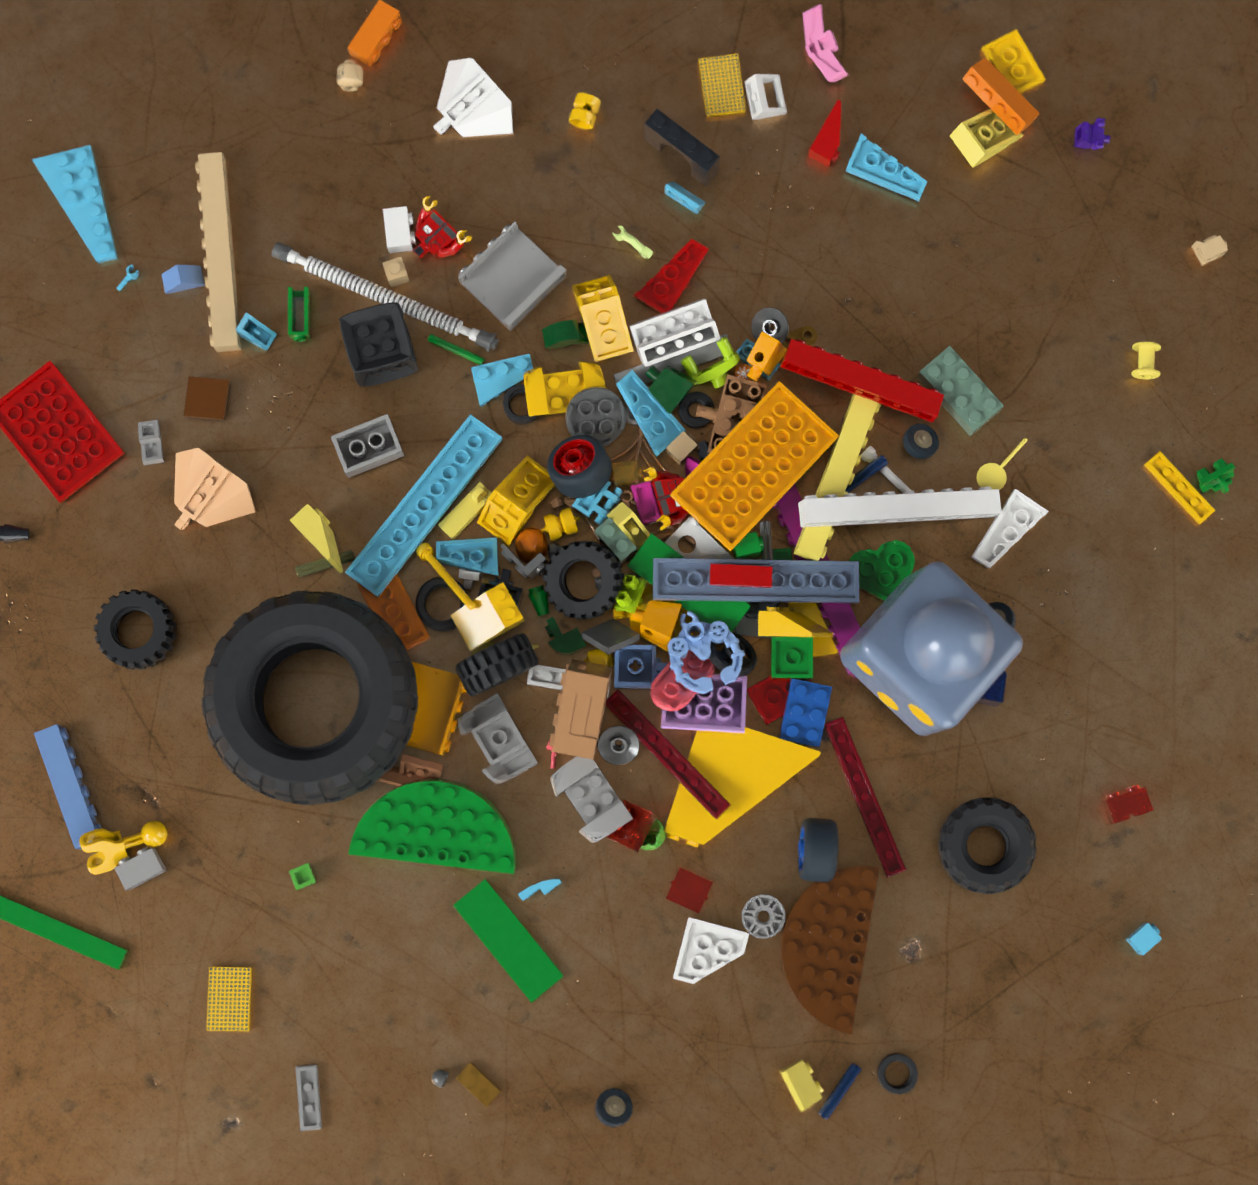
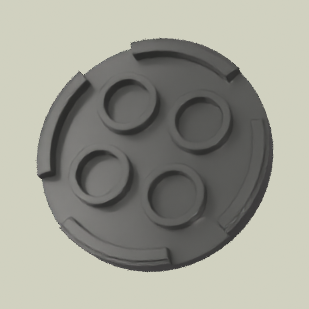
[565,387,626,447]

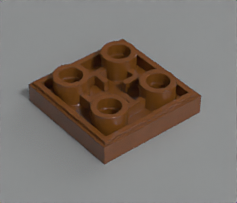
[184,376,230,421]

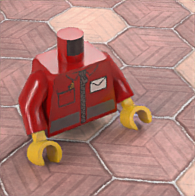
[412,196,472,259]
[643,467,689,530]

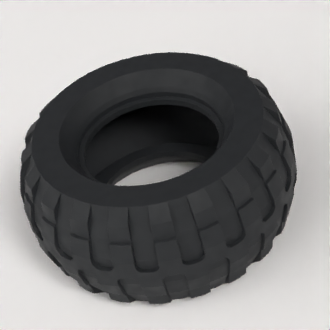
[202,590,418,805]

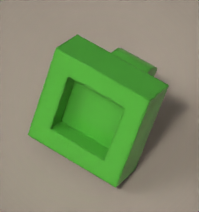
[289,863,316,890]

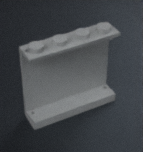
[458,222,567,331]

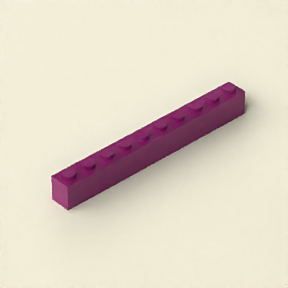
[772,484,860,678]

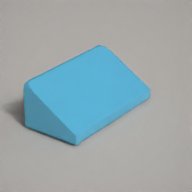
[665,181,705,214]

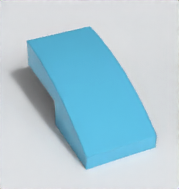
[518,879,562,901]

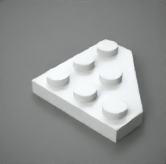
[673,917,749,984]

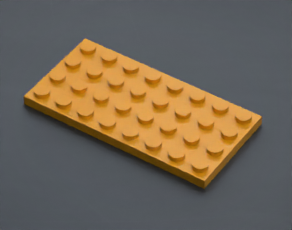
[670,381,839,552]

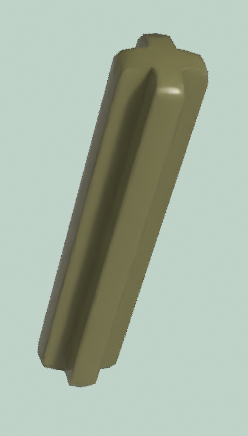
[295,550,355,577]

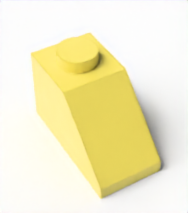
[607,502,650,551]

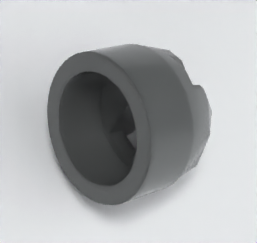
[548,543,562,559]
[432,1070,449,1088]

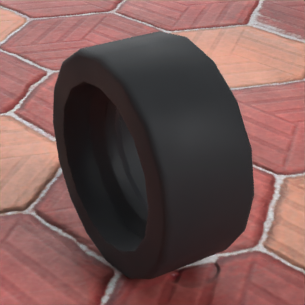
[503,384,538,425]
[877,1053,918,1095]

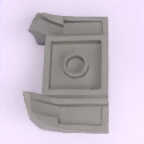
[457,693,538,784]
[550,756,633,843]

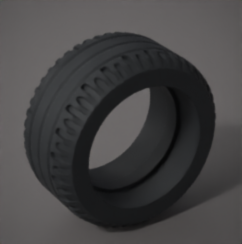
[415,576,469,632]

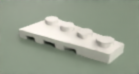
[971,489,1049,568]

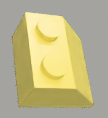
[779,1059,823,1111]

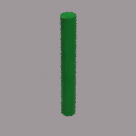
[427,334,485,365]

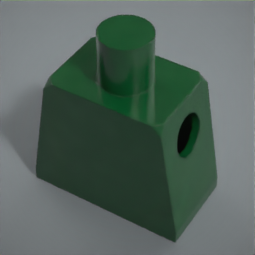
[645,365,697,414]

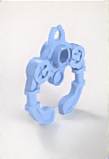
[668,611,745,694]

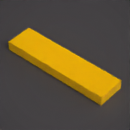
[1144,451,1216,525]

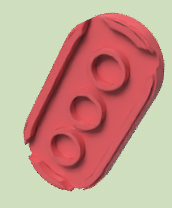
[650,650,715,711]

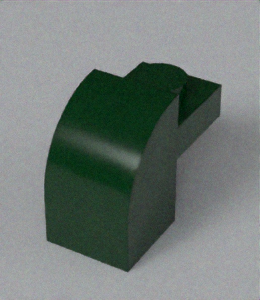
[542,320,589,349]
[545,617,587,656]

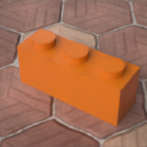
[347,0,402,67]

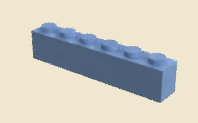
[34,724,102,850]

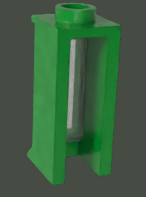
[288,287,311,342]

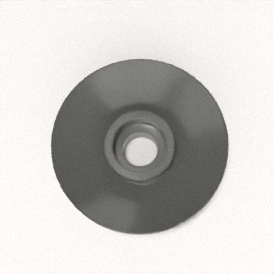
[752,308,789,344]
[598,725,639,765]

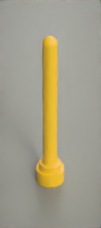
[416,543,476,610]

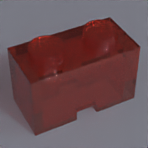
[1102,785,1154,825]

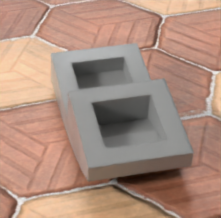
[138,420,164,465]

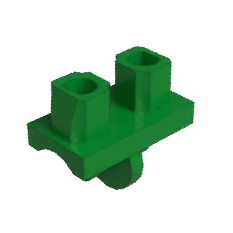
[1196,458,1235,494]

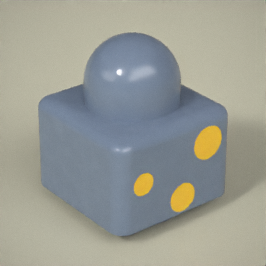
[840,562,1023,736]

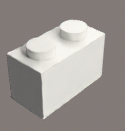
[383,206,416,253]

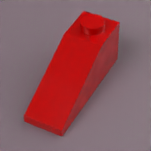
[808,100,841,167]

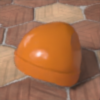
[515,527,548,564]

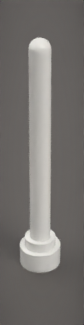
[861,445,911,492]

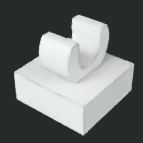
[458,568,482,589]

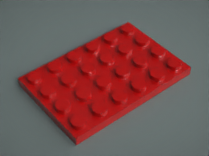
[0,360,125,503]

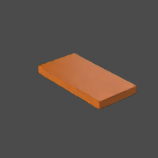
[357,574,431,650]

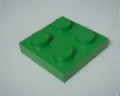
[771,637,813,678]

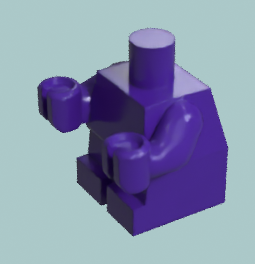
[1074,118,1110,150]

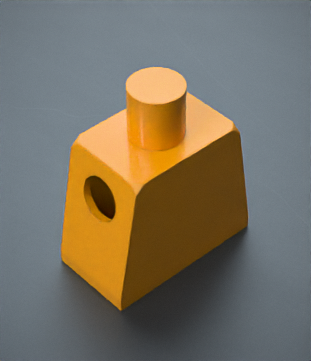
[746,331,786,382]
[631,600,682,646]

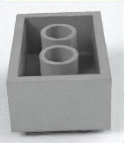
[331,414,405,478]

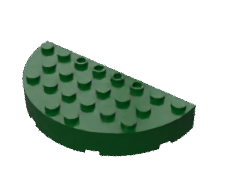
[348,778,516,874]

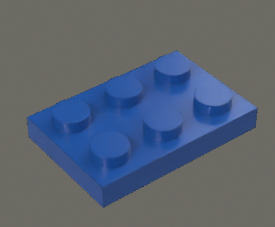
[779,678,832,747]

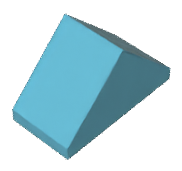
[236,313,277,351]

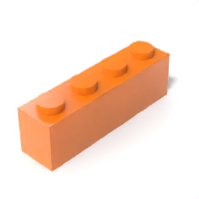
[963,57,1040,135]

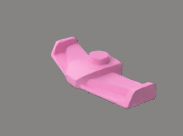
[803,4,848,82]

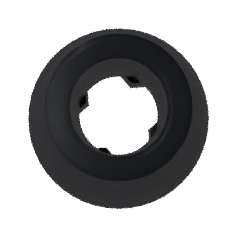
[0,524,29,544]

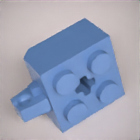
[614,645,668,689]

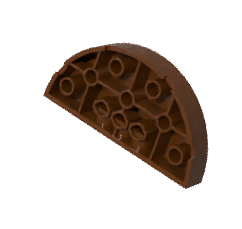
[780,866,880,1034]

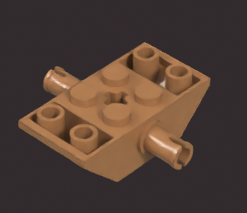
[695,375,767,453]

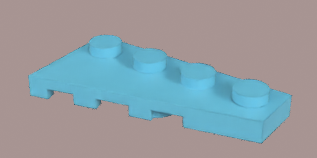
[846,134,927,201]
[616,370,686,457]

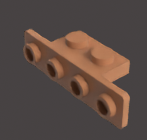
[377,755,443,786]

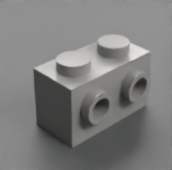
[114,847,167,890]

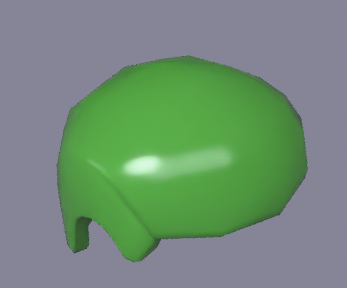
[635,817,666,850]

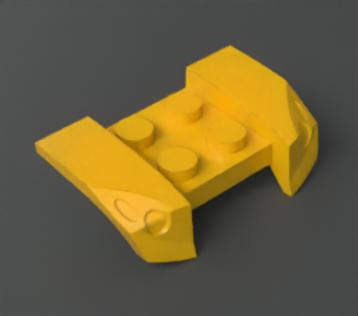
[523,361,606,417]

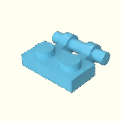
[572,481,623,525]

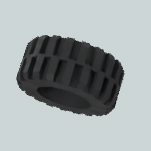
[543,541,624,620]
[94,589,177,670]
[456,633,538,697]

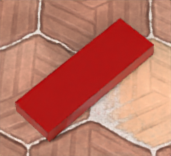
[709,564,772,588]

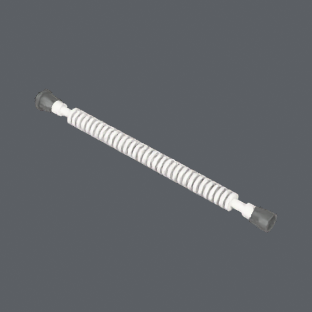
[272,242,499,352]

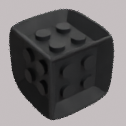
[339,302,418,387]

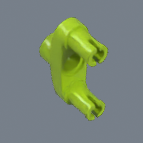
[681,337,741,388]

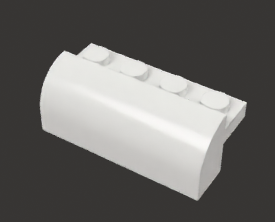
[629,298,721,367]

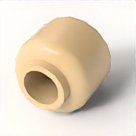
[337,60,363,91]

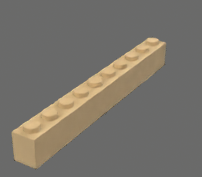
[195,152,241,352]

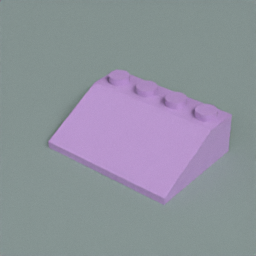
[661,674,747,733]

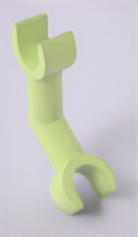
[612,226,653,259]

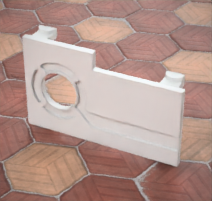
[665,516,734,559]

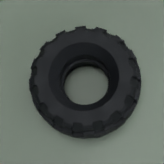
[938,797,1037,894]

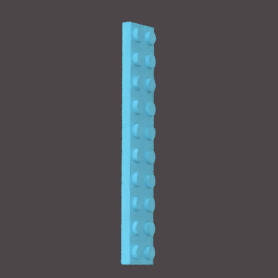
[345,414,503,597]

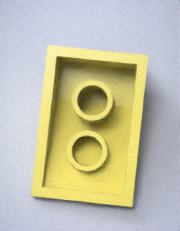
[950,109,1023,167]
[290,504,343,574]

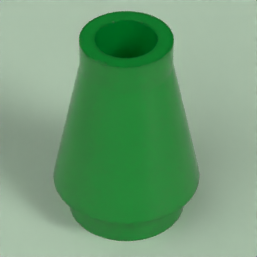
[528,585,550,616]

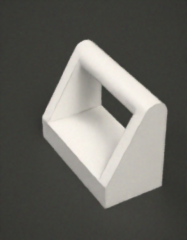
[744,74,787,119]

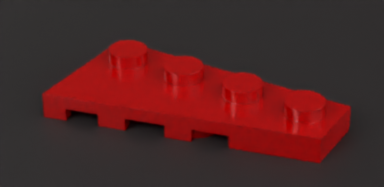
[633,239,709,314]

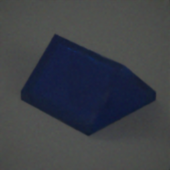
[976,670,1007,706]

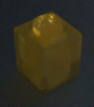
[612,460,643,487]

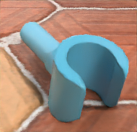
[116,265,139,291]

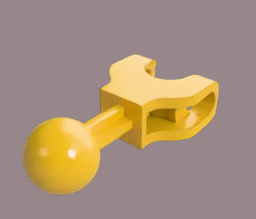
[79,820,168,874]

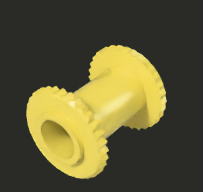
[1131,341,1161,379]

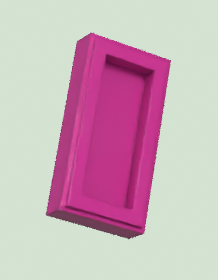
[631,481,661,525]

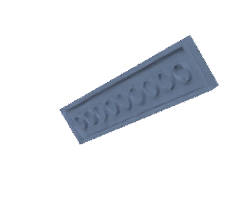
[653,558,859,603]

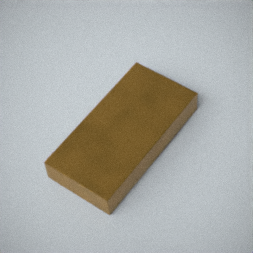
[456,1062,501,1107]

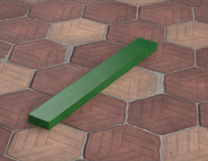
[0,895,128,970]

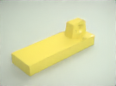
[438,482,492,540]

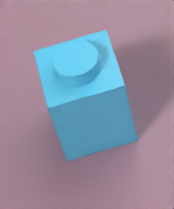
[1126,923,1162,955]

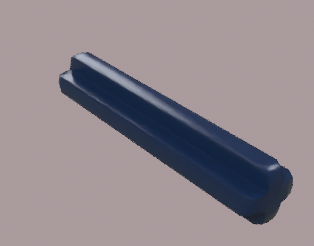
[845,455,888,493]
[818,1063,861,1120]

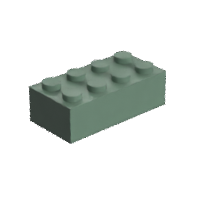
[917,346,1004,437]

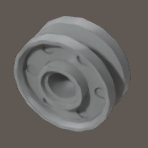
[742,894,785,939]

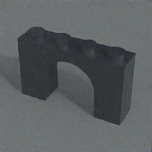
[644,109,720,187]

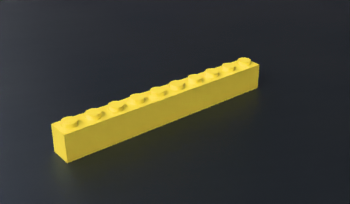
[793,394,881,561]

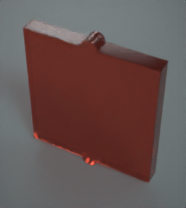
[666,867,713,914]

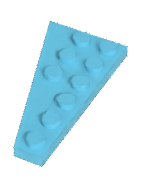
[32,145,118,263]

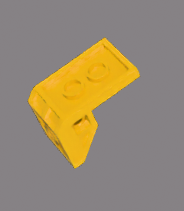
[572,275,633,362]
[477,456,555,546]

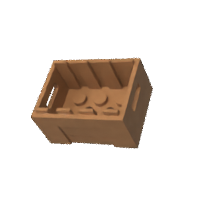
[549,659,613,759]

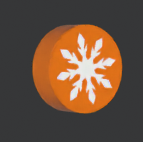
[733,364,752,381]

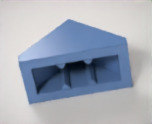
[162,264,205,294]

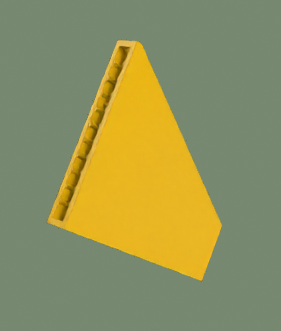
[664,727,821,848]

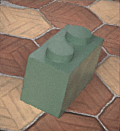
[594,517,637,564]

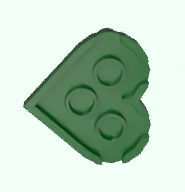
[849,540,915,601]

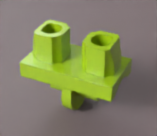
[614,574,647,614]

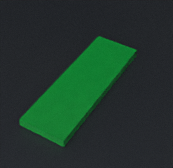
[627,533,751,632]
[453,879,564,1003]

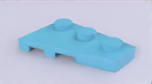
[471,353,533,407]
[436,537,499,576]

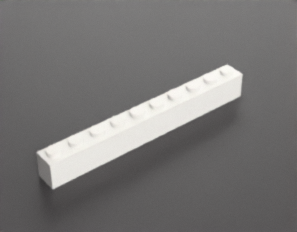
[798,486,1002,527]

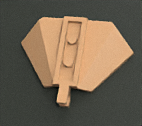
[174,448,256,530]

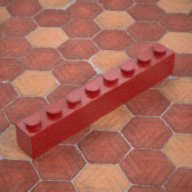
[780,339,944,423]

